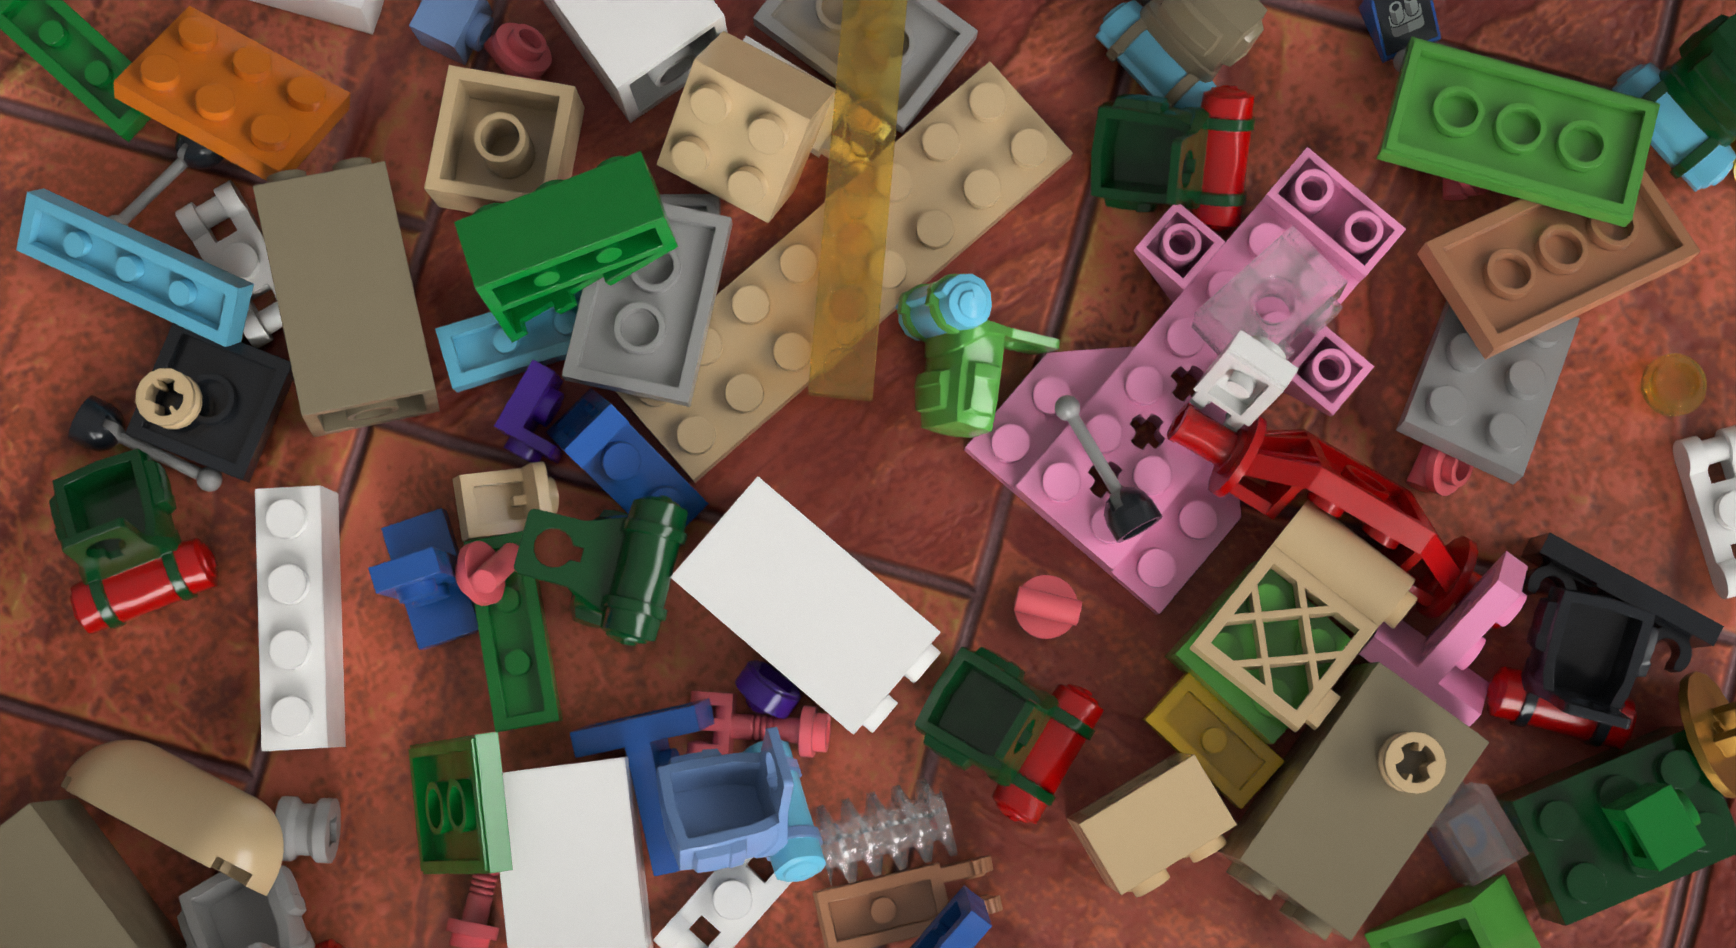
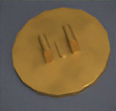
[1678,671,1736,799]

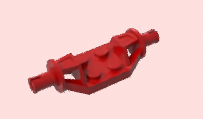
[1167,403,1501,629]

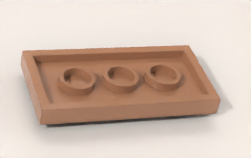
[1417,169,1701,360]

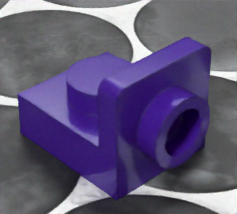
[494,360,564,464]

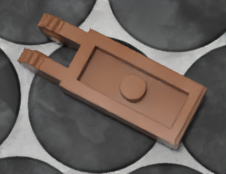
[813,855,1003,948]

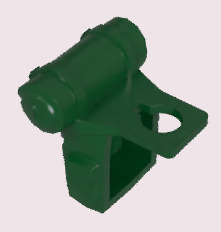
[514,495,688,646]

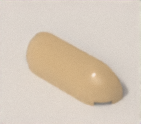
[61,740,284,896]

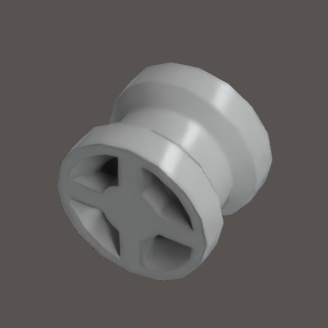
[275,796,341,863]

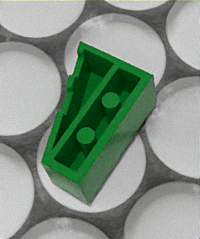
[454,151,678,343]

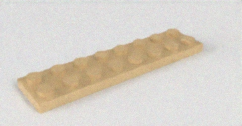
[615,61,1073,483]

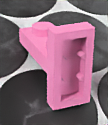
[1359,551,1528,727]

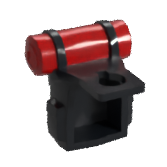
[1486,586,1659,749]

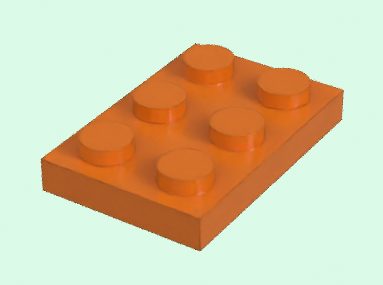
[114,5,351,181]

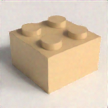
[657,31,836,223]
[424,65,585,213]
[1067,753,1237,897]

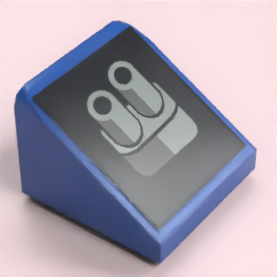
[1358,0,1441,63]

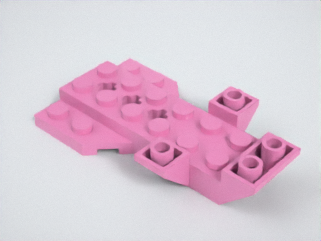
[964,147,1406,615]

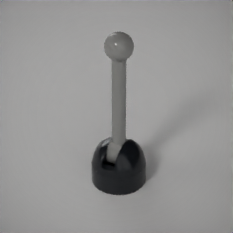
[108,133,224,226]
[68,395,223,492]
[1055,395,1163,543]

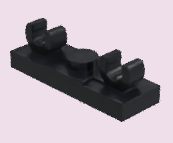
[1521,532,1724,673]

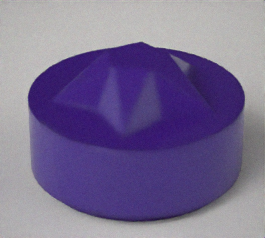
[735,660,801,719]

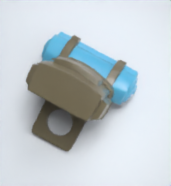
[1095,0,1268,108]

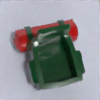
[1091,85,1255,232]
[49,448,218,634]
[914,647,1104,824]

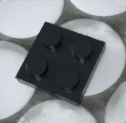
[125,323,294,483]

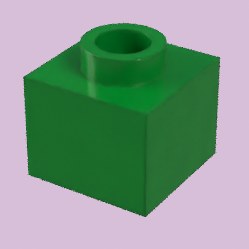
[1602,782,1706,871]

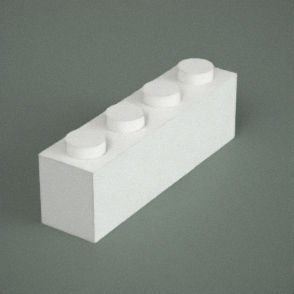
[255,485,346,751]

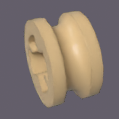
[135,368,203,429]
[1377,731,1446,794]

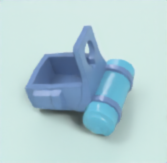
[656,727,826,882]

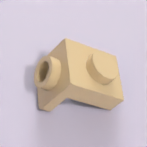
[453,461,559,542]

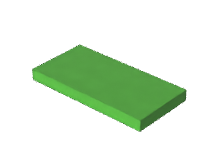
[1376,37,1660,227]

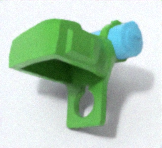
[895,273,1060,438]

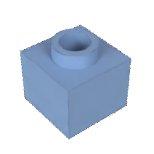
[409,0,494,65]

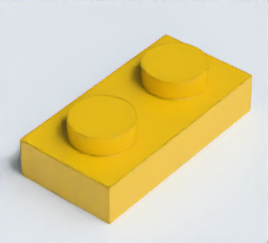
[1142,673,1285,809]

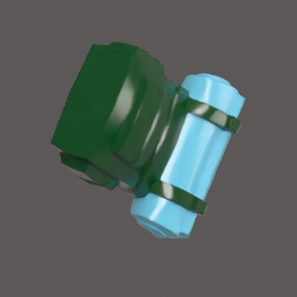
[1612,14,1736,192]

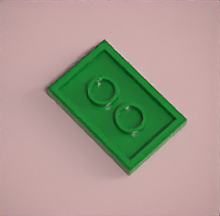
[408,732,513,874]

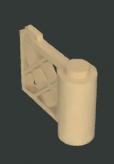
[1189,499,1418,732]

